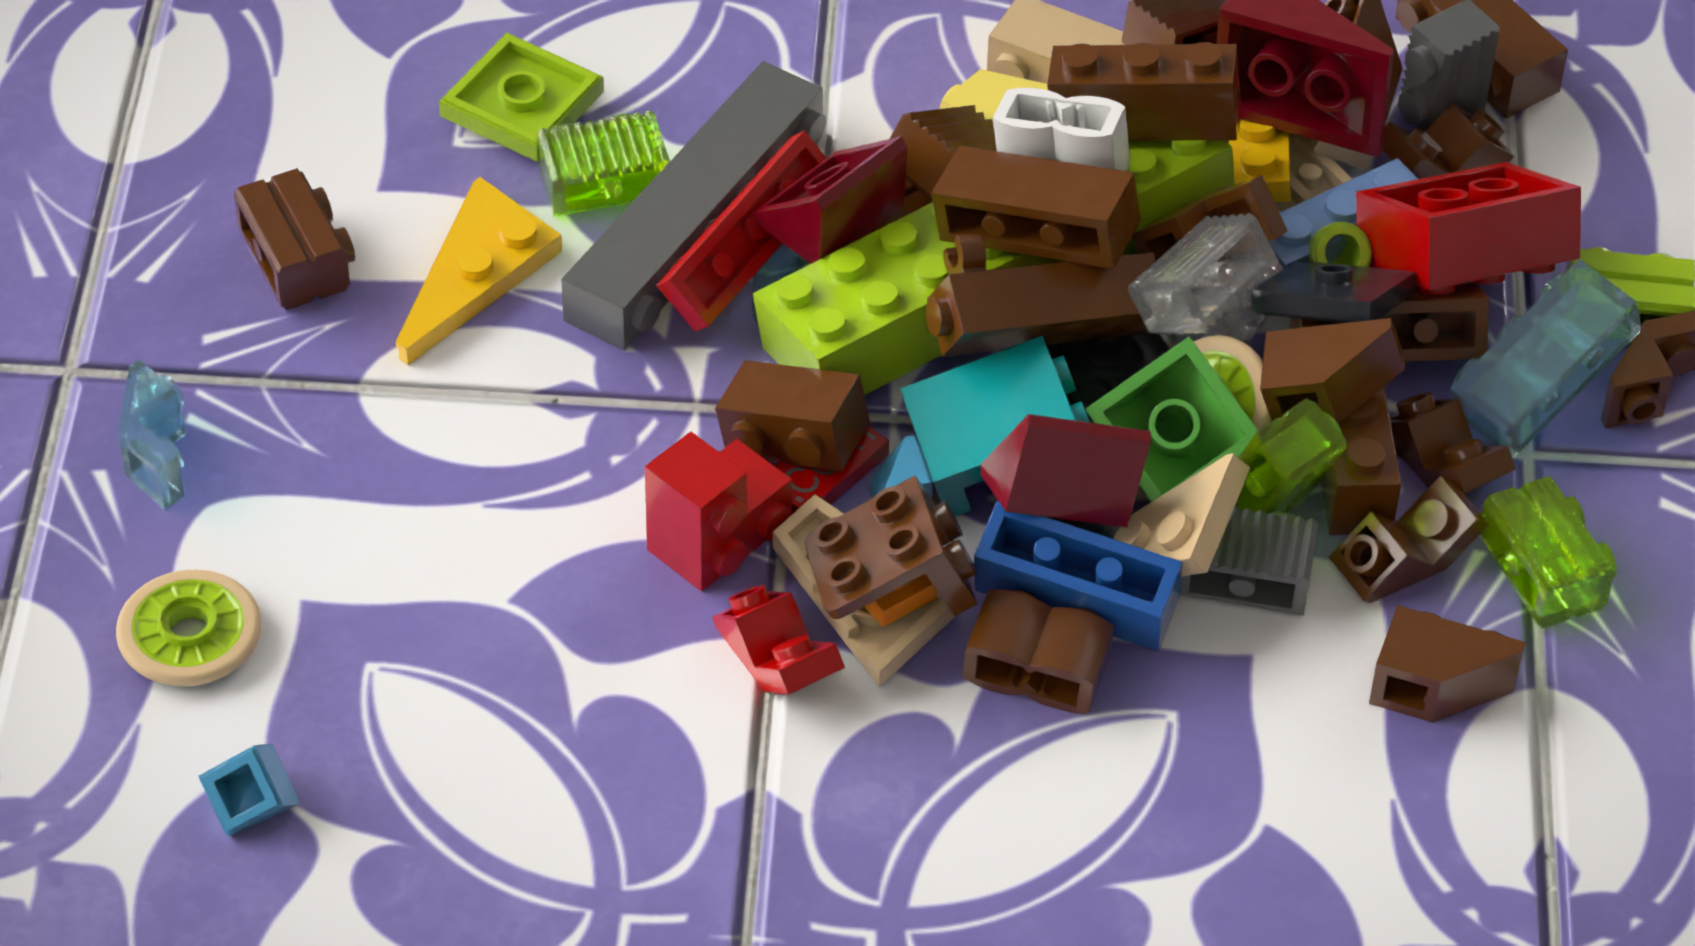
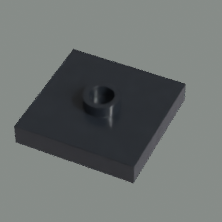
[1251,260,1415,323]

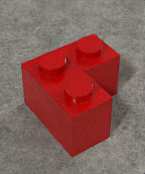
[644,431,792,592]

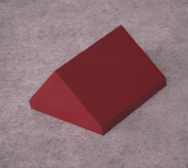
[751,136,908,264]
[981,414,1151,528]

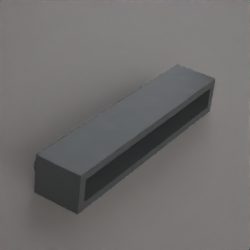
[561,61,826,351]

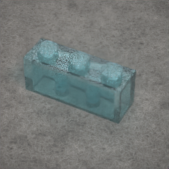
[1450,259,1642,459]

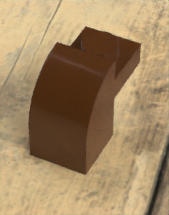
[1132,175,1288,288]

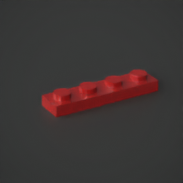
[656,131,827,332]

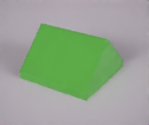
[1085,336,1264,502]

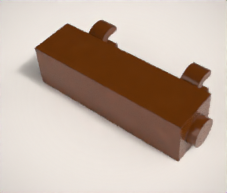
[926,233,1169,357]

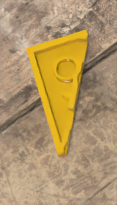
[396,177,562,365]

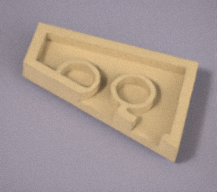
[773,495,957,687]

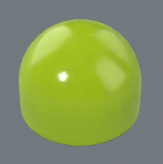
[1308,222,1372,267]

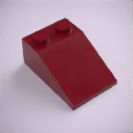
[1216,0,1394,158]

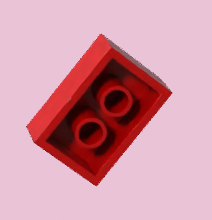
[1356,162,1581,295]

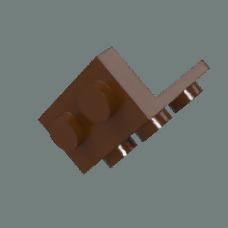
[804,475,977,619]

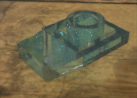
[118,359,185,510]

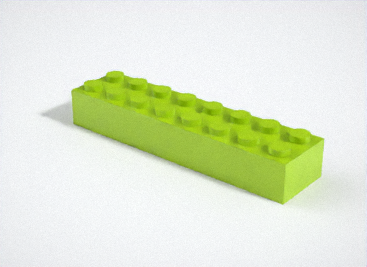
[753,140,1235,395]

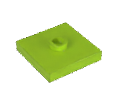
[439,32,604,162]

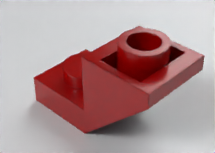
[712,585,845,695]

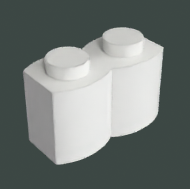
[993,88,1130,171]

